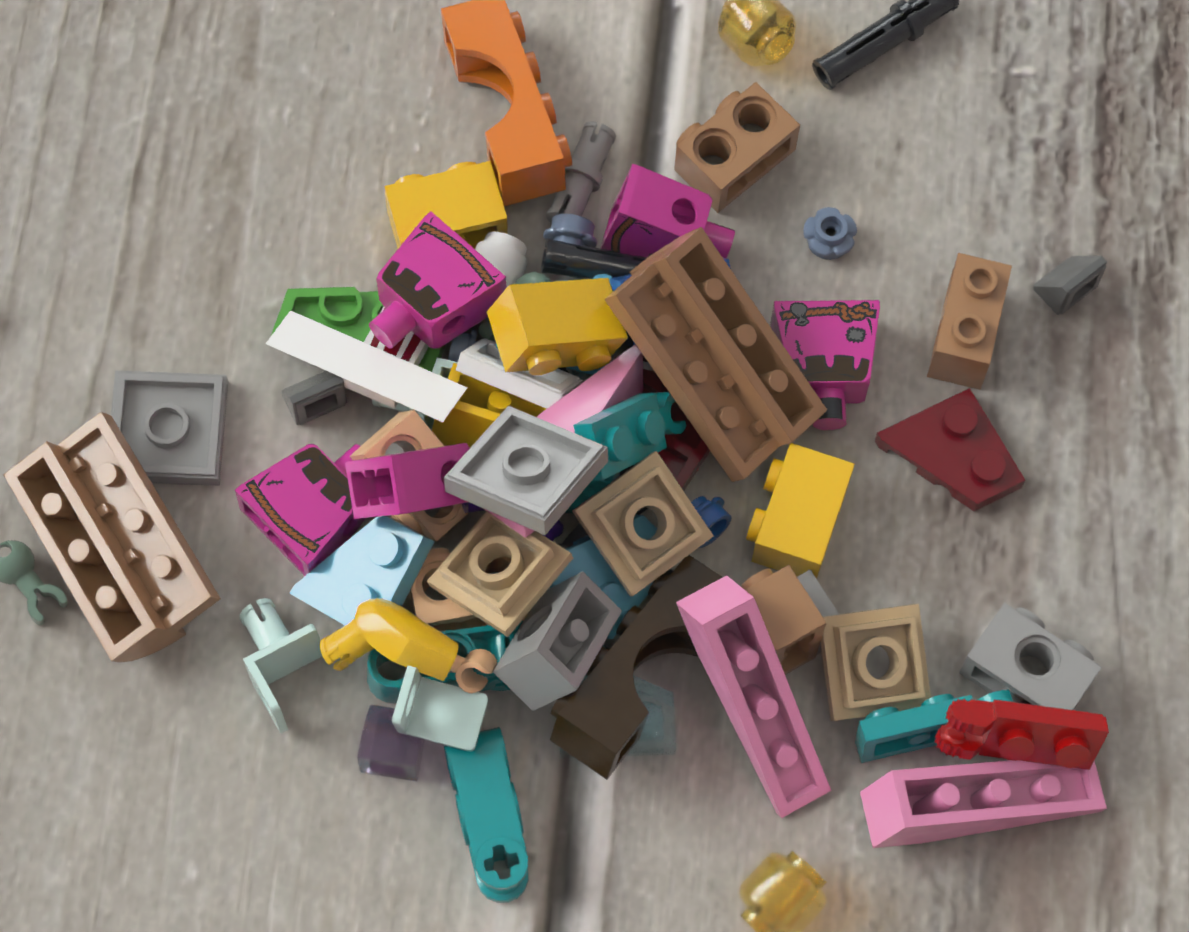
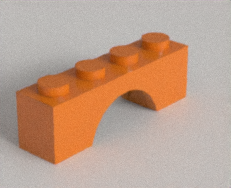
[441,0,572,206]

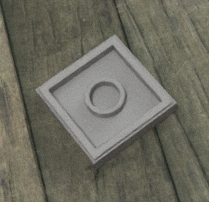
[111,370,228,486]
[444,405,608,535]

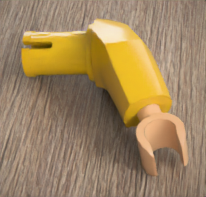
[320,598,497,693]

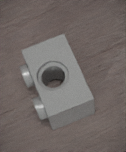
[493,571,622,711]
[959,602,1102,710]

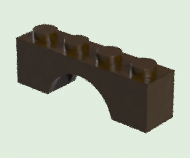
[550,555,723,780]

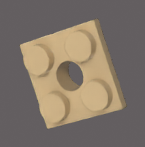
[572,451,714,596]
[427,511,573,637]
[821,604,931,721]

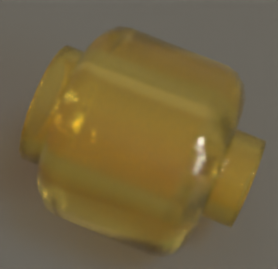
[717,0,796,67]
[739,850,827,932]

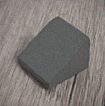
[1033,256,1107,315]
[282,371,347,425]

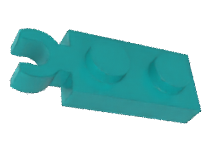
[573,392,686,480]
[855,689,1013,763]

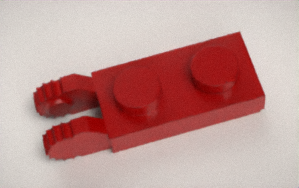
[935,698,1109,770]

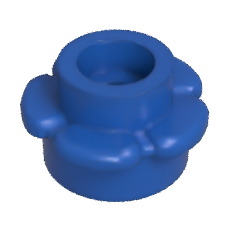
[691,496,732,548]

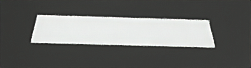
[266,311,467,422]

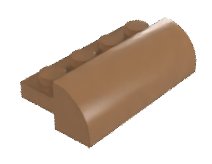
[604,227,827,482]
[3,412,221,662]

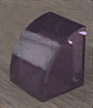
[357,704,425,782]

